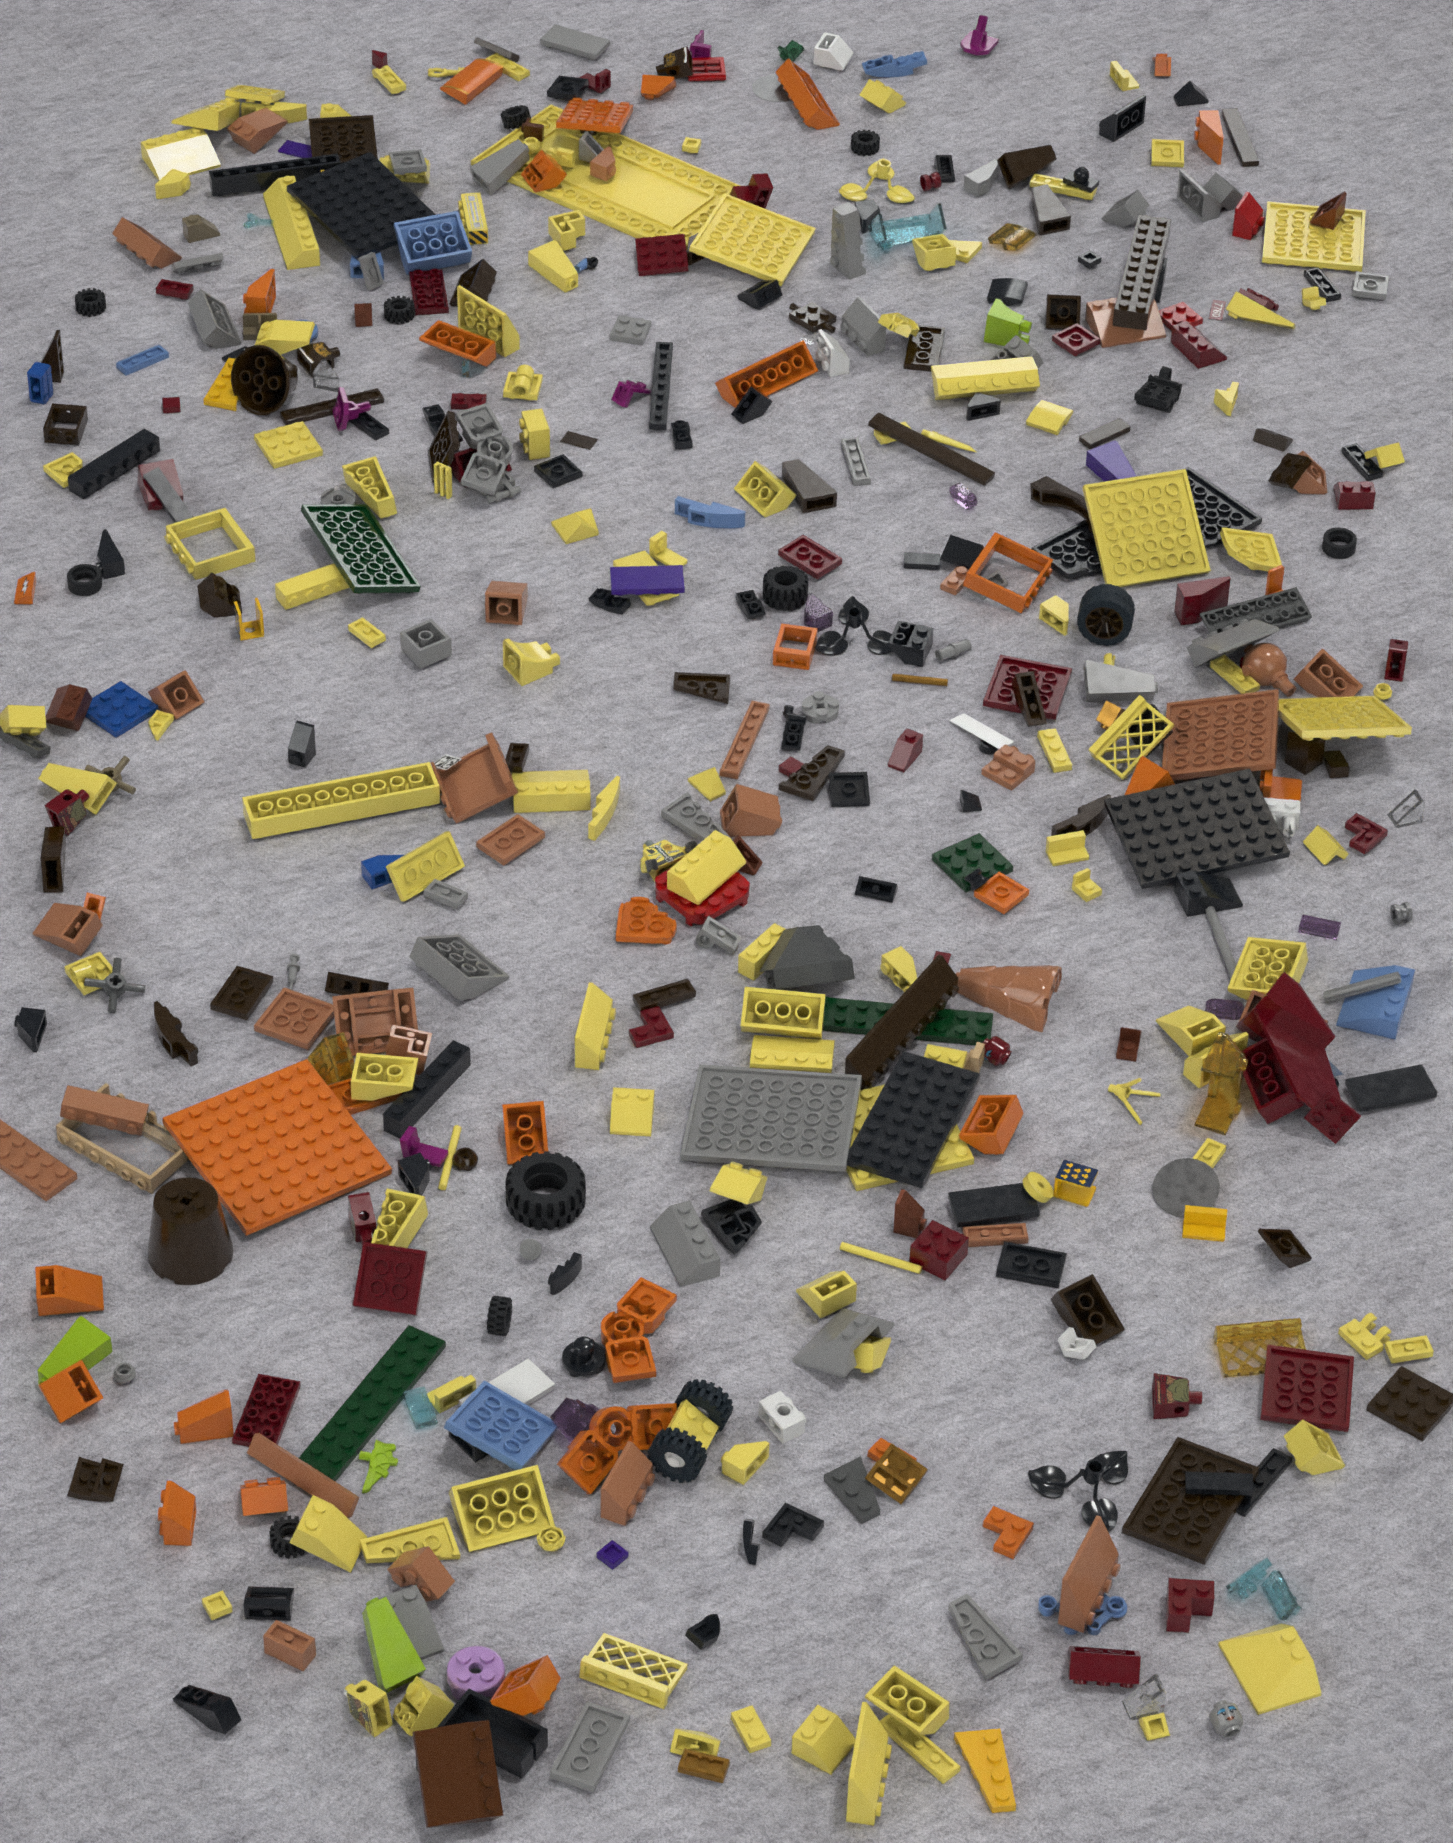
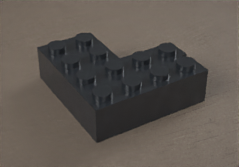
[416,1688,548,1779]

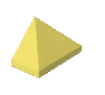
[688,767,726,802]
[670,1728,721,1756]

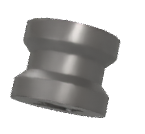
[1390,902,1413,924]

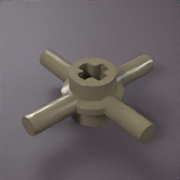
[85,756,136,795]

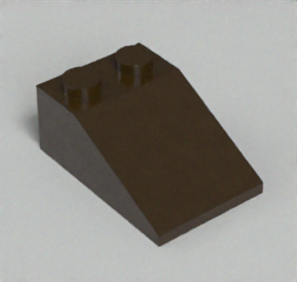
[1050,1274,1125,1345]

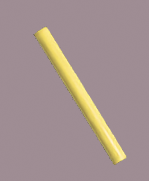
[438,1125,462,1190]
[840,1242,922,1274]

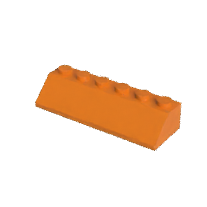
[776,58,840,130]
[715,340,818,408]

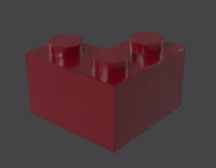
[730,173,773,209]
[1166,1578,1215,1633]

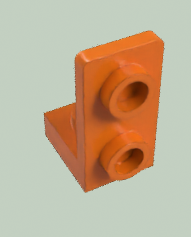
[1152,54,1171,76]
[1265,565,1285,595]

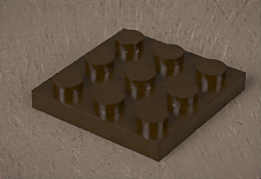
[428,411,460,483]
[1366,1366,1453,1441]

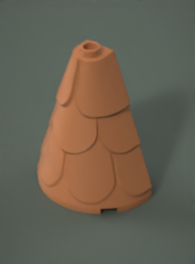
[956,965,1062,1032]

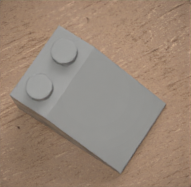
[378,1585,444,1660]

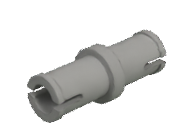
[935,639,972,661]

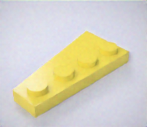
[360,1517,460,1563]

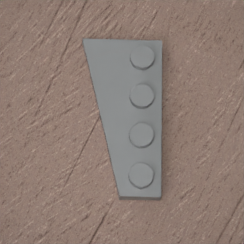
[661,792,730,842]
[948,1594,1023,1681]

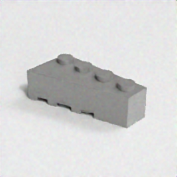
[830,202,866,280]

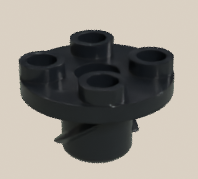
[562,1336,606,1377]

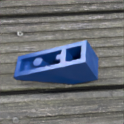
[361,855,404,890]

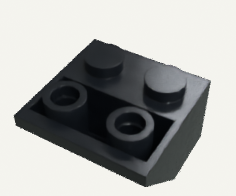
[888,621,934,667]

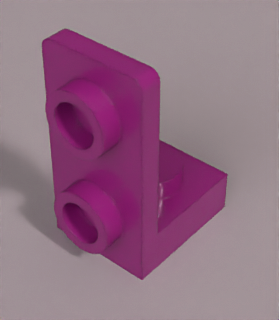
[690,30,712,58]
[611,380,651,408]
[400,1126,449,1167]

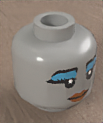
[1209,1700,1243,1737]

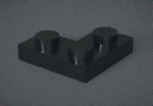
[762,1502,824,1547]

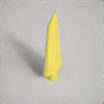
[921,429,976,452]

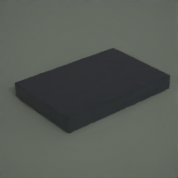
[996,1242,1067,1289]

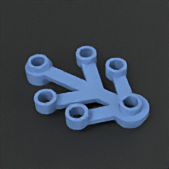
[1038,1593,1127,1635]

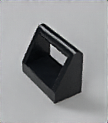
[737,280,782,309]
[244,1586,294,1621]

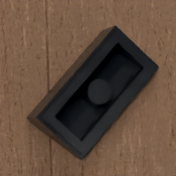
[855,876,898,903]

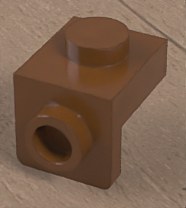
[521,118,544,142]

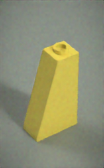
[528,240,578,292]
[38,763,117,815]

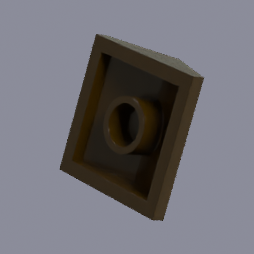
[1258,1228,1312,1268]

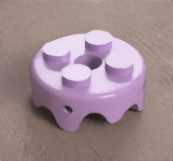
[447,1646,505,1700]

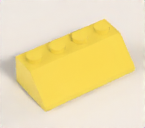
[667,830,746,905]
[575,982,616,1070]
[740,987,826,1039]

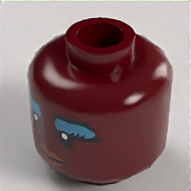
[983,1036,1012,1066]

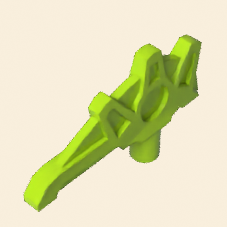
[359,1440,398,1494]

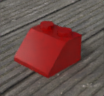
[1232,191,1265,241]

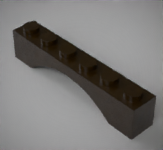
[1030,476,1093,533]

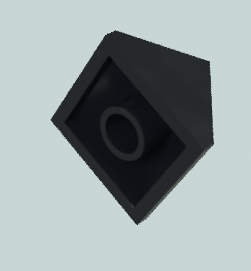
[940,535,984,569]

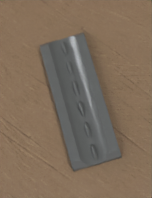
[1200,587,1312,633]

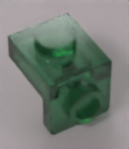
[777,40,805,62]

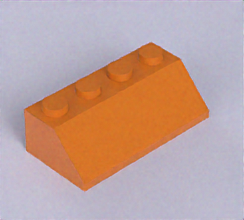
[419,320,496,367]

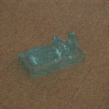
[1226,1558,1272,1600]
[1261,1570,1302,1621]

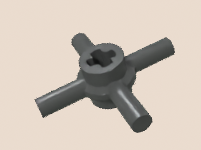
[84,958,146,1013]

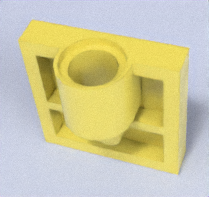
[64,952,113,995]

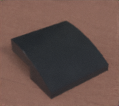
[987,278,1028,306]

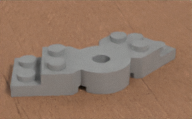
[455,403,513,496]

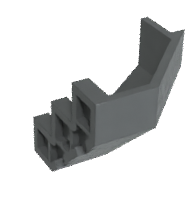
[760,925,855,990]

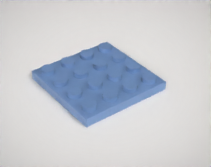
[444,1380,559,1470]

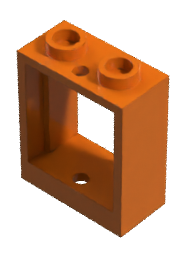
[773,623,818,670]

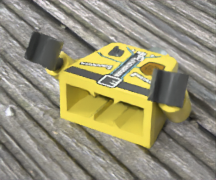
[640,840,697,882]

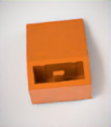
[35,1265,104,1316]

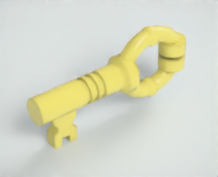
[428,67,464,78]

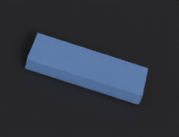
[116,345,169,376]

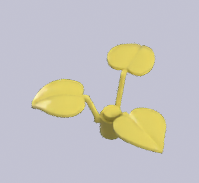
[839,158,915,203]

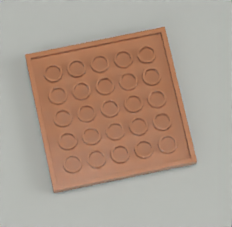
[1162,689,1279,781]

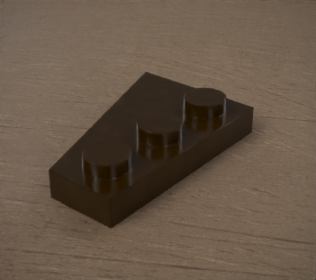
[673,672,730,704]

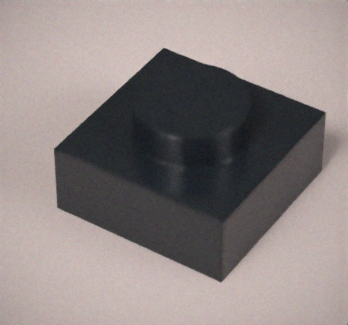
[1078,250,1102,269]

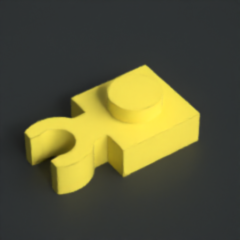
[546,147,574,168]

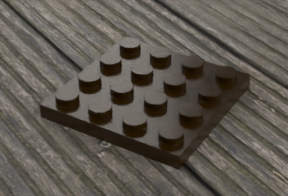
[308,115,378,164]

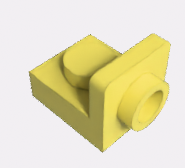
[1072,868,1102,902]

